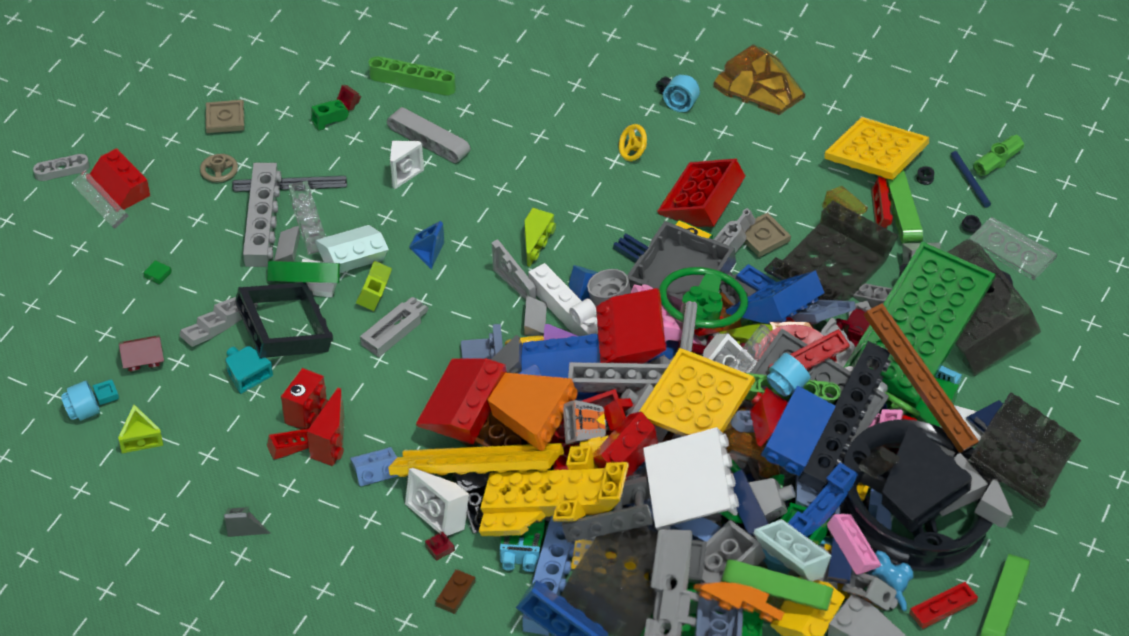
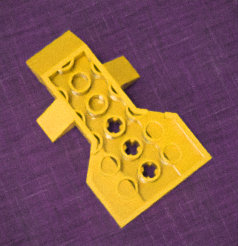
[479,446,628,536]

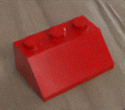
[87,148,150,213]
[593,411,658,481]

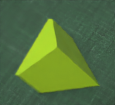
[118,405,164,453]

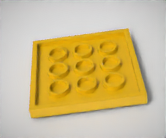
[825,117,929,180]
[639,348,755,437]

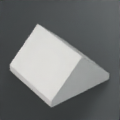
[390,141,424,189]

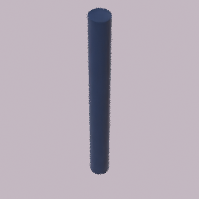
[951,151,991,208]

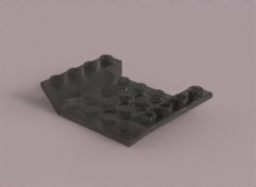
[764,200,898,301]
[947,239,1041,376]
[967,392,1081,512]
[561,505,674,636]

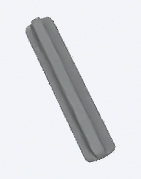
[680,301,697,352]

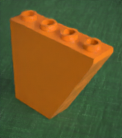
[488,373,577,451]

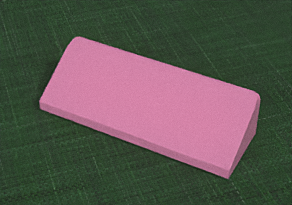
[827,514,881,575]

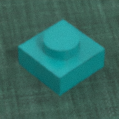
[92,379,119,405]

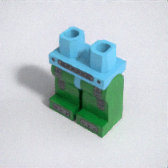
[500,519,545,572]

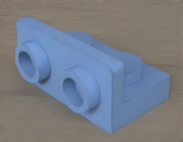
[351,447,398,486]

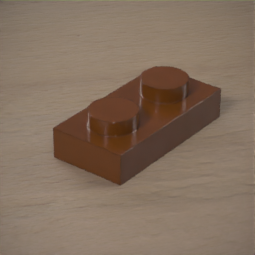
[435,569,476,614]

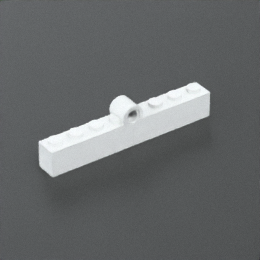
[528,263,598,336]

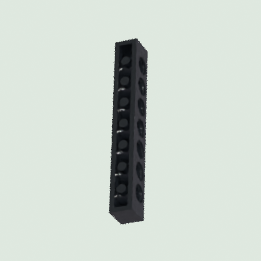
[798,341,891,492]

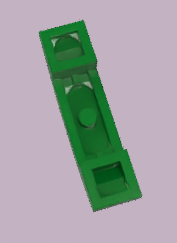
[267,261,340,283]

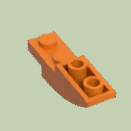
[693,582,784,623]

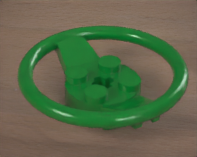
[659,267,748,329]

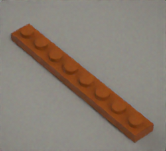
[864,303,979,453]

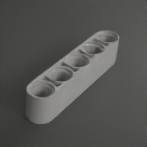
[387,107,471,163]

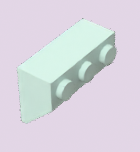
[315,225,389,273]
[754,519,831,582]

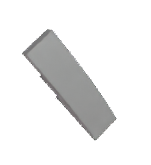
[180,297,258,347]

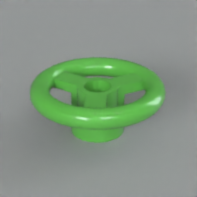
[884,392,920,417]

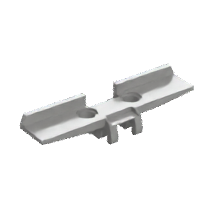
[644,529,699,636]

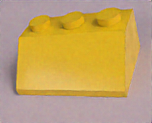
[770,576,845,636]

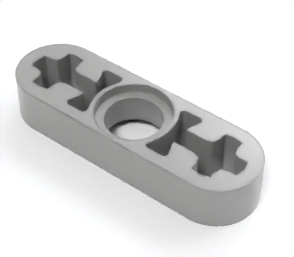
[33,154,90,181]

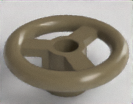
[200,154,238,182]

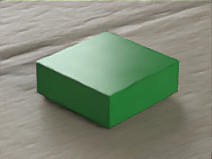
[143,260,172,285]

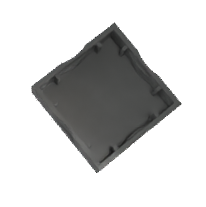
[628,221,736,312]

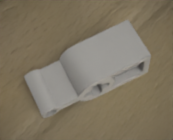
[714,208,756,253]

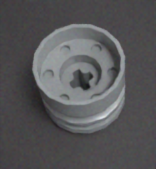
[587,269,631,307]

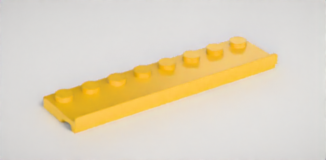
[388,443,564,477]

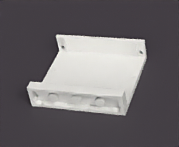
[643,427,739,531]

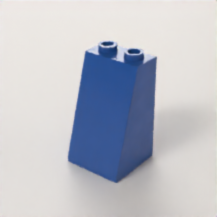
[761,386,836,476]

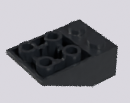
[452,471,495,534]

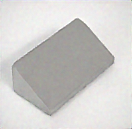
[274,226,300,262]
[524,296,547,336]

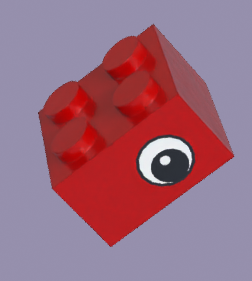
[281,368,328,430]

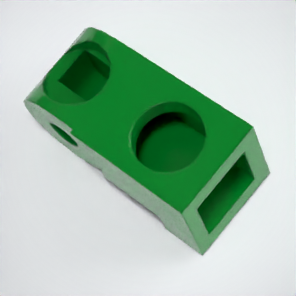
[311,100,349,131]

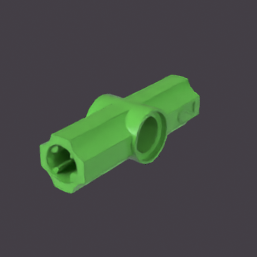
[973,134,1024,176]

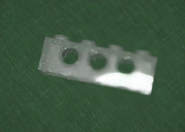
[288,181,325,255]

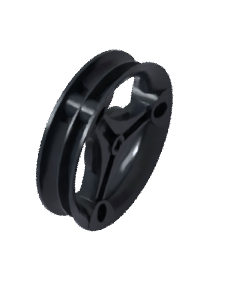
[840,419,995,572]

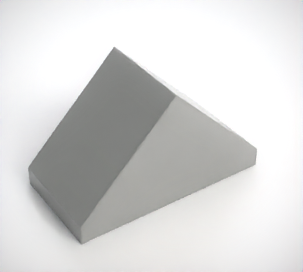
[975,479,1013,528]

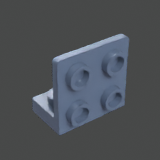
[461,324,503,360]

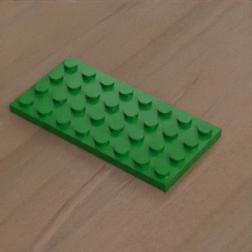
[844,241,995,408]

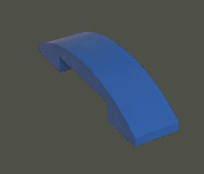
[787,462,857,537]

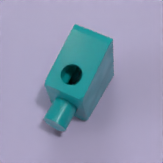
[225,346,273,394]

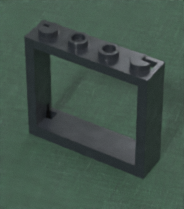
[235,282,333,358]

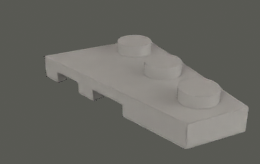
[492,239,536,300]

